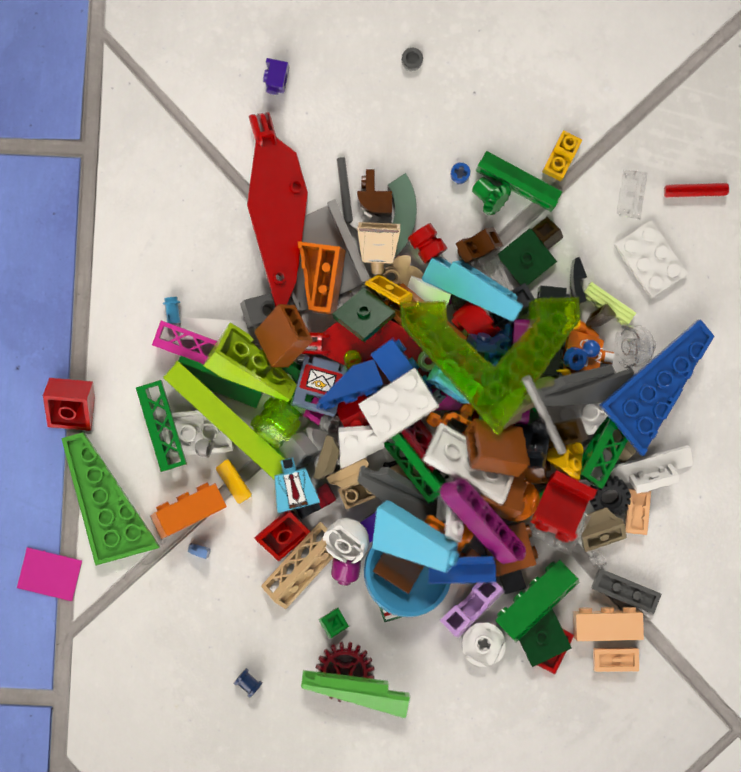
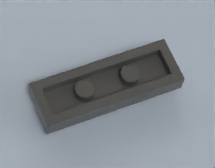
[591,568,662,614]

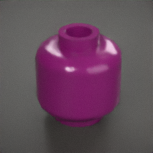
[331,558,361,586]

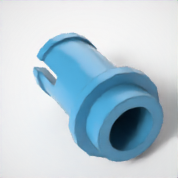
[163,297,181,324]

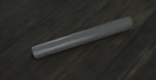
[337,157,353,223]

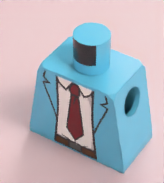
[274,457,320,513]

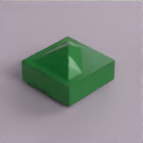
[318,608,349,639]

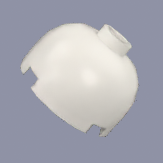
[323,518,369,563]

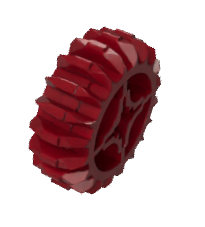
[315,641,375,702]

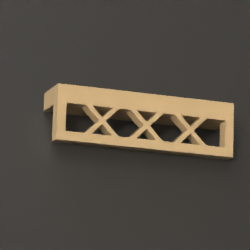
[261,522,333,609]

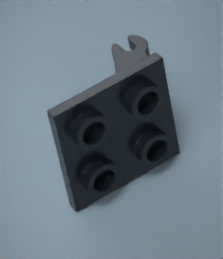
[511,424,550,468]

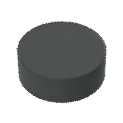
[401,47,423,71]

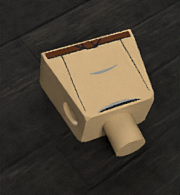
[358,222,400,274]

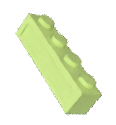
[584,282,636,325]

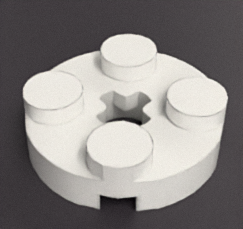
[461,621,506,667]

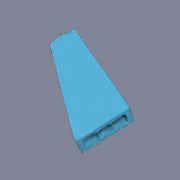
[372,500,459,572]

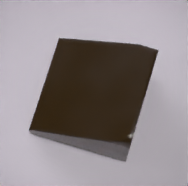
[531,217,563,250]
[586,304,616,327]

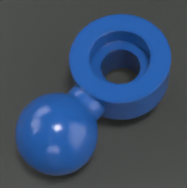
[564,340,600,371]

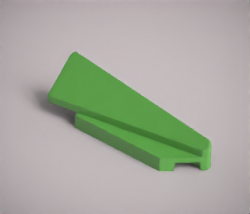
[301,670,410,718]

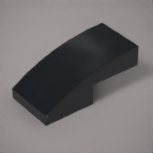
[570,257,587,306]

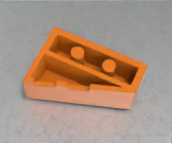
[298,241,346,315]
[150,482,227,539]

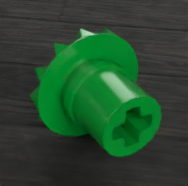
[472,177,511,215]

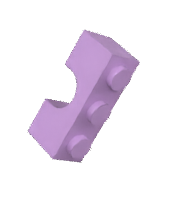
[440,583,505,638]

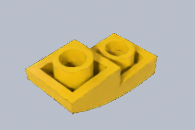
[542,130,582,182]

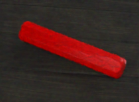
[664,183,729,197]

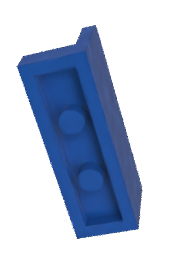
[428,556,497,584]

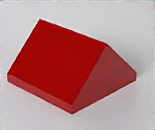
[254,510,311,561]

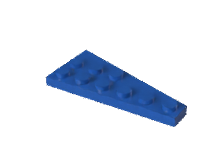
[599,319,715,456]

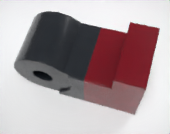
[296,483,337,519]

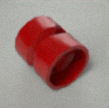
[408,223,448,264]

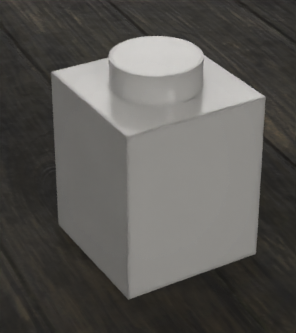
[279,432,319,468]

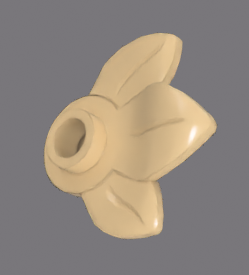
[381,255,424,287]

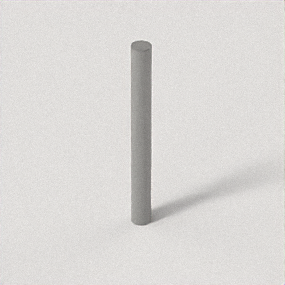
[522,376,567,455]

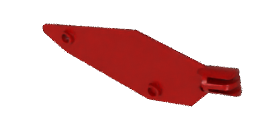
[247,112,308,307]
[301,320,482,388]

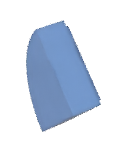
[188,543,211,559]

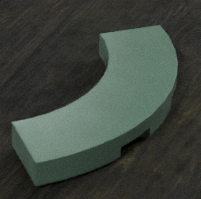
[388,173,417,259]

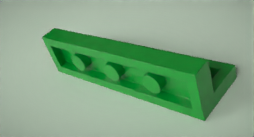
[476,151,562,212]
[178,355,263,409]
[136,380,187,472]
[580,417,628,489]
[384,432,448,503]

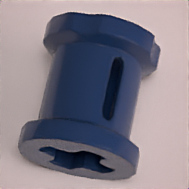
[233,668,263,698]

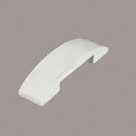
[180,318,260,345]

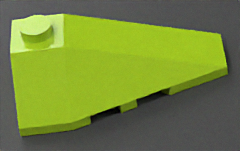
[203,322,297,402]

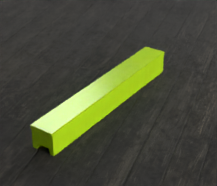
[163,361,284,480]

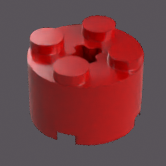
[451,301,501,338]

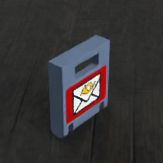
[292,354,348,417]

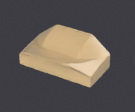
[326,457,369,489]

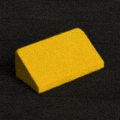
[365,274,413,307]
[216,459,252,504]

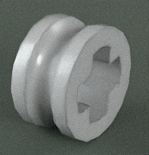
[319,414,340,434]

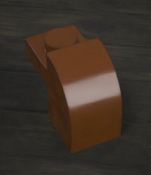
[357,169,392,217]
[455,227,503,264]

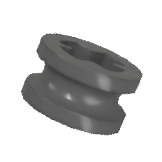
[432,389,446,405]

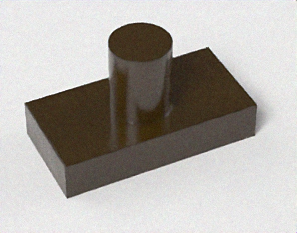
[548,417,588,448]

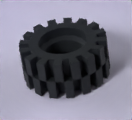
[590,475,631,516]

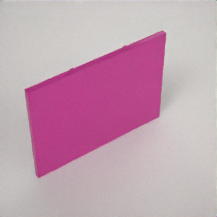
[17,547,82,601]

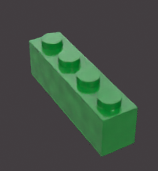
[495,560,580,643]

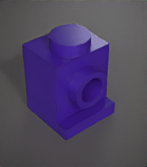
[263,58,289,95]

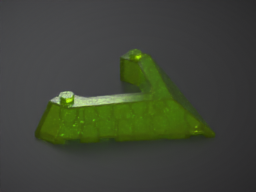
[400,297,580,435]

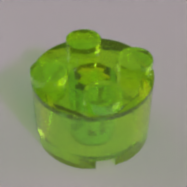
[250,397,303,448]

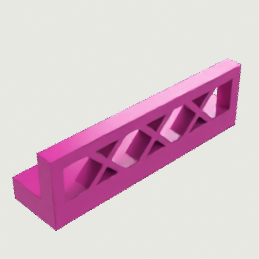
[152,320,217,364]

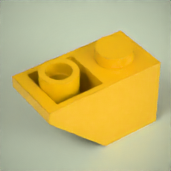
[547,442,584,481]

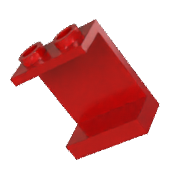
[530,470,597,543]

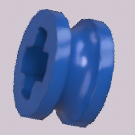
[450,162,470,184]

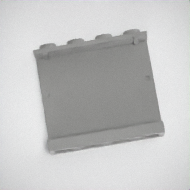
[279,199,370,313]

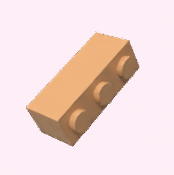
[573,606,644,641]

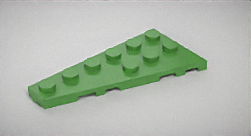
[61,432,160,566]

